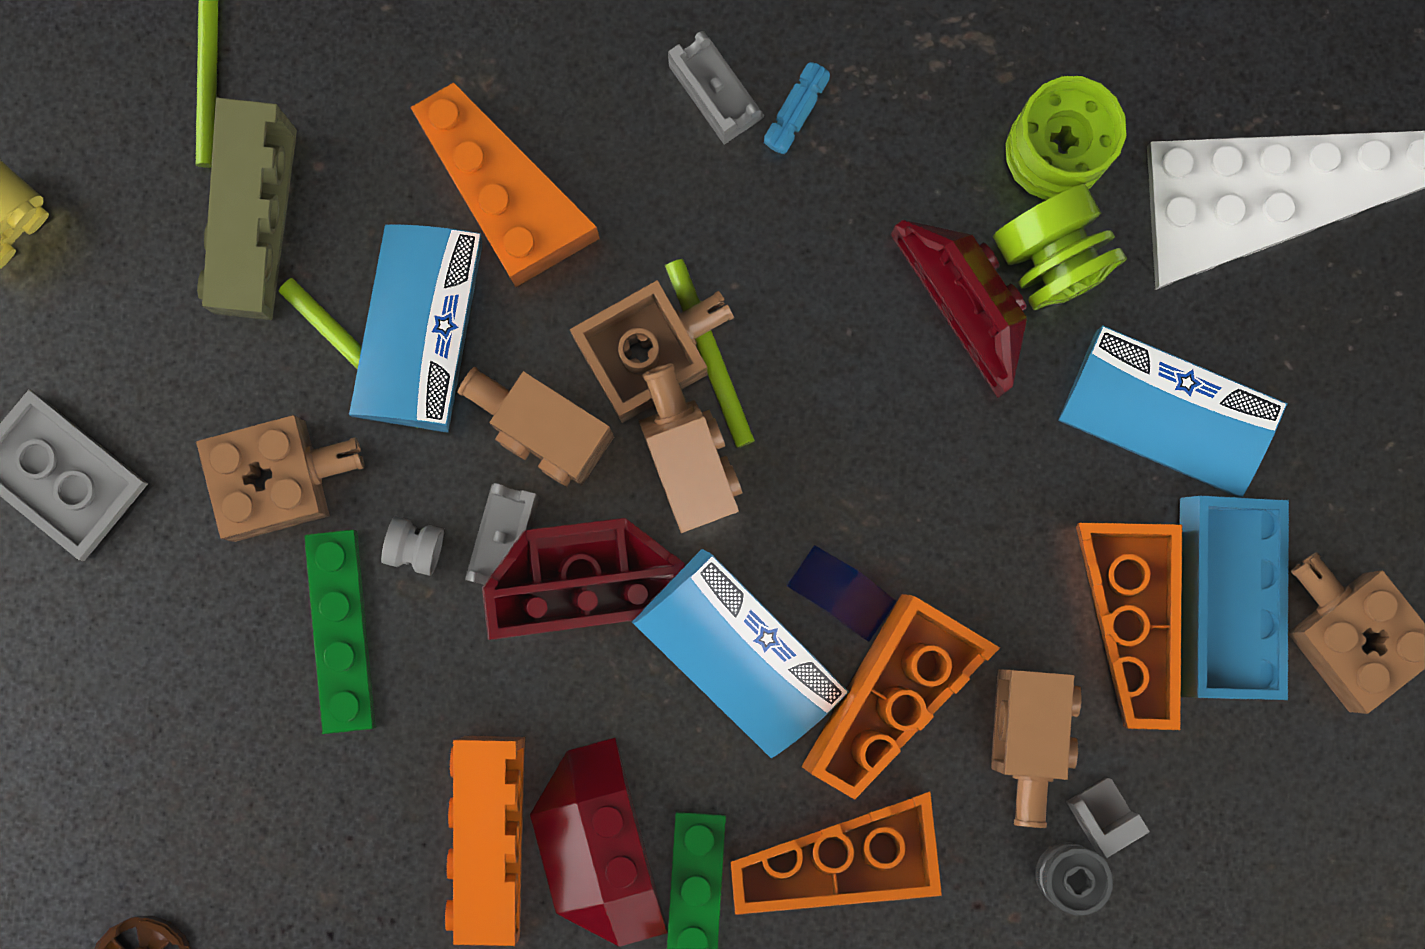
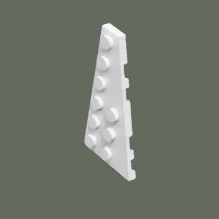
[1147,131,1425,290]

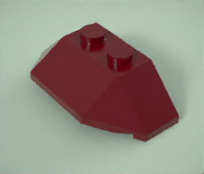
[891,220,1027,398]
[482,518,685,640]
[530,737,668,947]

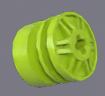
[1005,76,1127,200]
[993,184,1127,310]

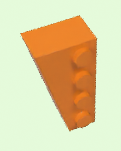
[410,82,600,287]
[801,594,1000,800]

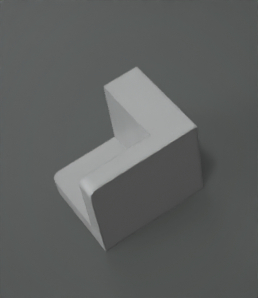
[1066,778,1150,858]

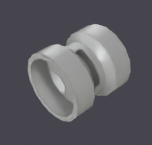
[381,516,444,576]

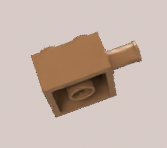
[570,280,734,423]
[639,363,743,533]
[457,367,614,487]
[196,415,364,542]
[1288,552,1425,714]
[991,669,1081,828]

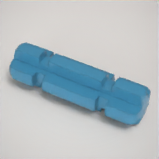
[764,62,830,154]

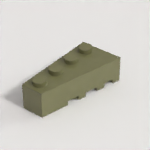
[197,98,297,320]

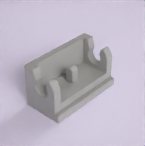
[668,31,764,145]
[465,483,540,585]

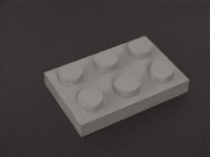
[0,389,148,561]

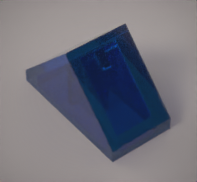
[787,545,896,642]

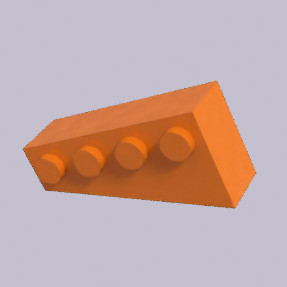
[1076,523,1182,730]
[445,736,525,946]
[730,792,942,915]

